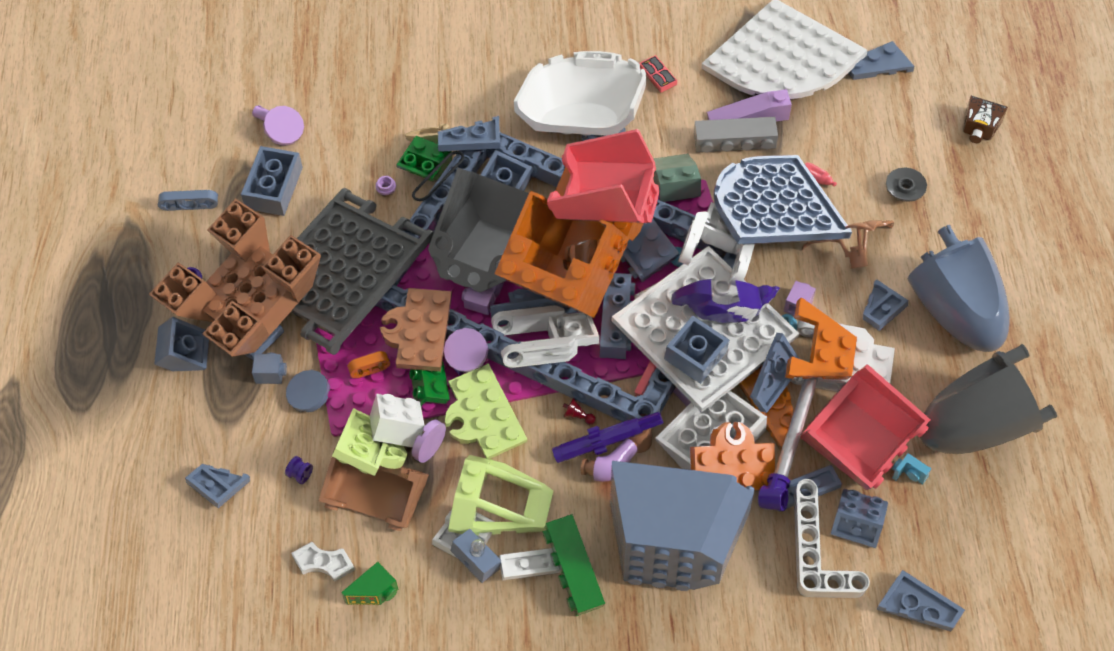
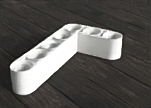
[794,479,870,598]

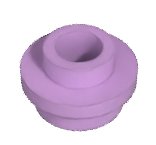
[376,176,396,195]

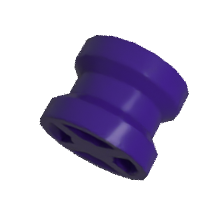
[285,456,313,484]

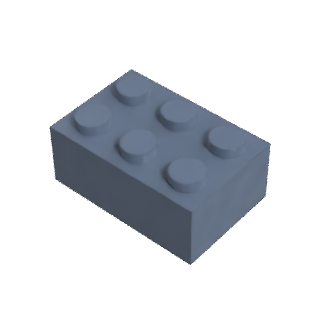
[241,146,303,216]

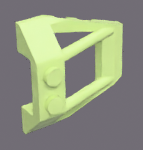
[448,455,553,536]

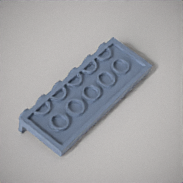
[620,218,680,282]

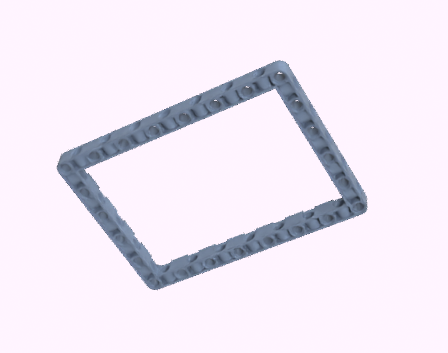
[375,132,736,422]

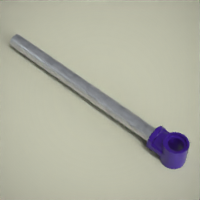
[758,377,819,511]

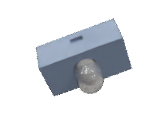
[450,529,502,583]

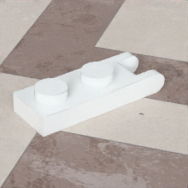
[499,548,561,580]

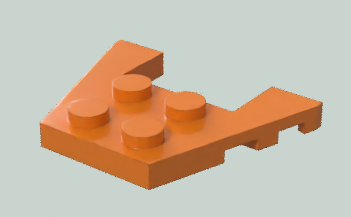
[785,298,857,380]

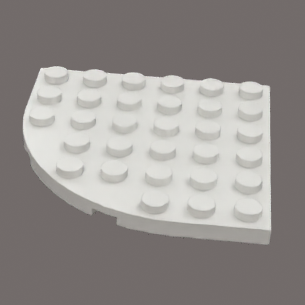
[702,0,867,99]

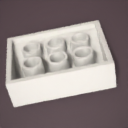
[656,391,767,470]

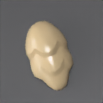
[405,124,450,144]

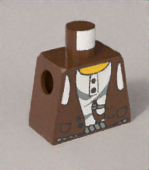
[963,95,1008,144]

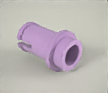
[252,105,269,121]

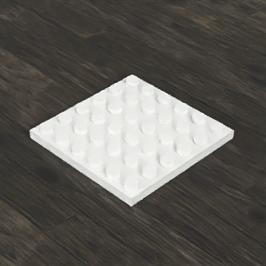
[611,246,799,413]

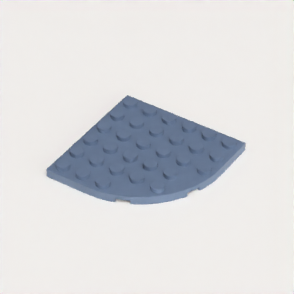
[714,155,852,244]

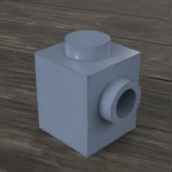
[252,352,287,384]

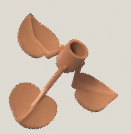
[802,220,894,269]

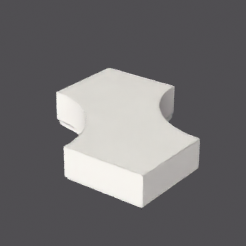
[291,542,355,582]

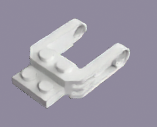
[678,202,755,286]
[491,305,599,368]
[791,320,895,392]

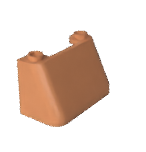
[318,448,429,531]

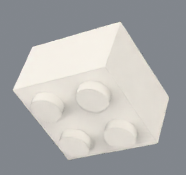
[370,394,425,447]

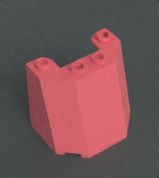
[547,129,659,223]
[800,364,931,490]

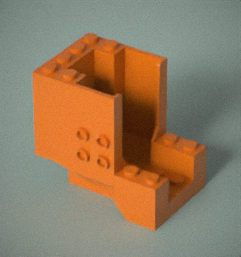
[495,167,644,318]

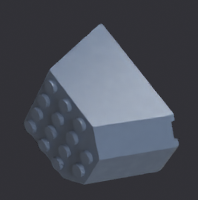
[610,460,754,591]

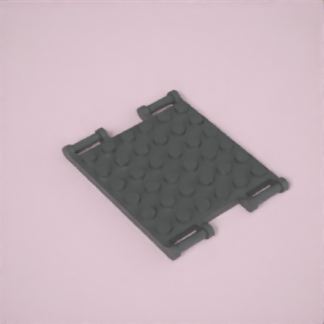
[291,188,434,355]

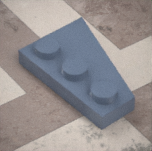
[848,41,915,80]
[438,116,500,151]
[750,332,800,413]
[877,570,965,631]

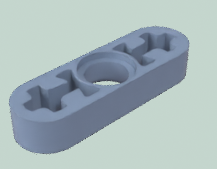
[158,190,218,211]

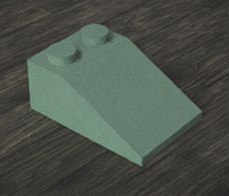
[653,153,701,202]

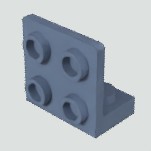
[831,489,888,548]

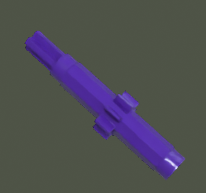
[552,411,663,463]

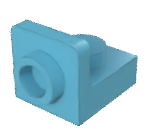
[892,453,931,485]

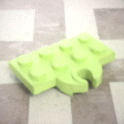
[445,363,527,459]
[332,408,407,476]

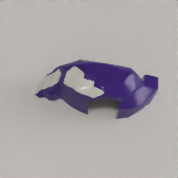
[671,279,780,323]

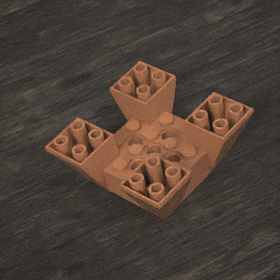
[149,198,321,357]

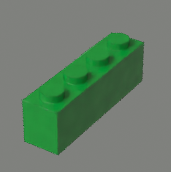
[542,514,605,617]

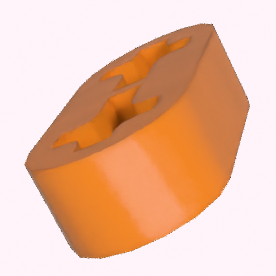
[347,351,390,378]

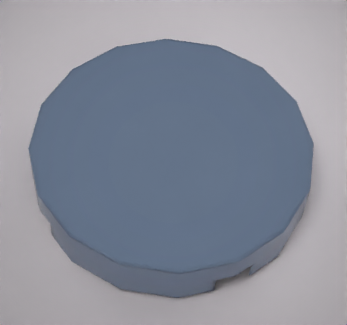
[286,370,330,412]

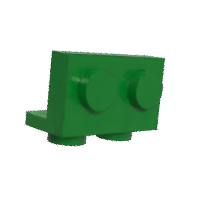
[409,362,450,407]

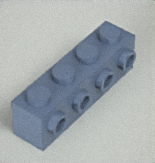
[600,273,635,359]

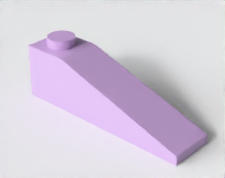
[707,89,792,121]

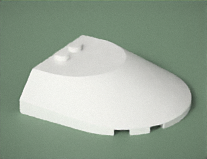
[514,51,646,136]

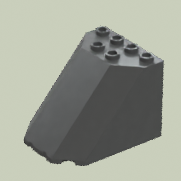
[428,168,529,292]

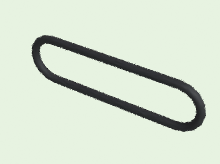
[412,151,464,201]

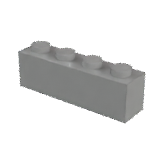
[694,117,778,153]

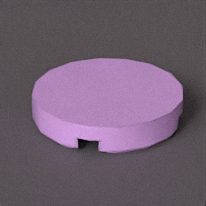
[263,106,304,146]
[444,328,489,373]
[412,419,446,463]

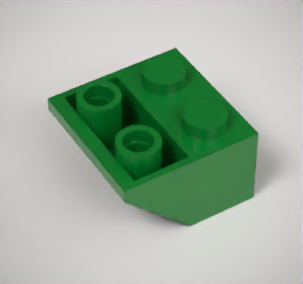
[396,136,453,181]

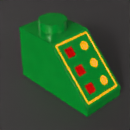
[341,561,399,605]

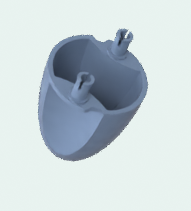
[907,225,1010,352]

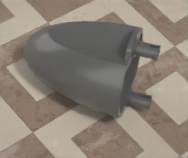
[920,344,1057,454]

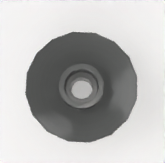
[886,167,927,202]

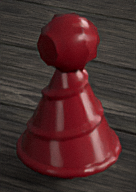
[562,398,596,425]

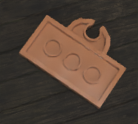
[380,288,452,372]

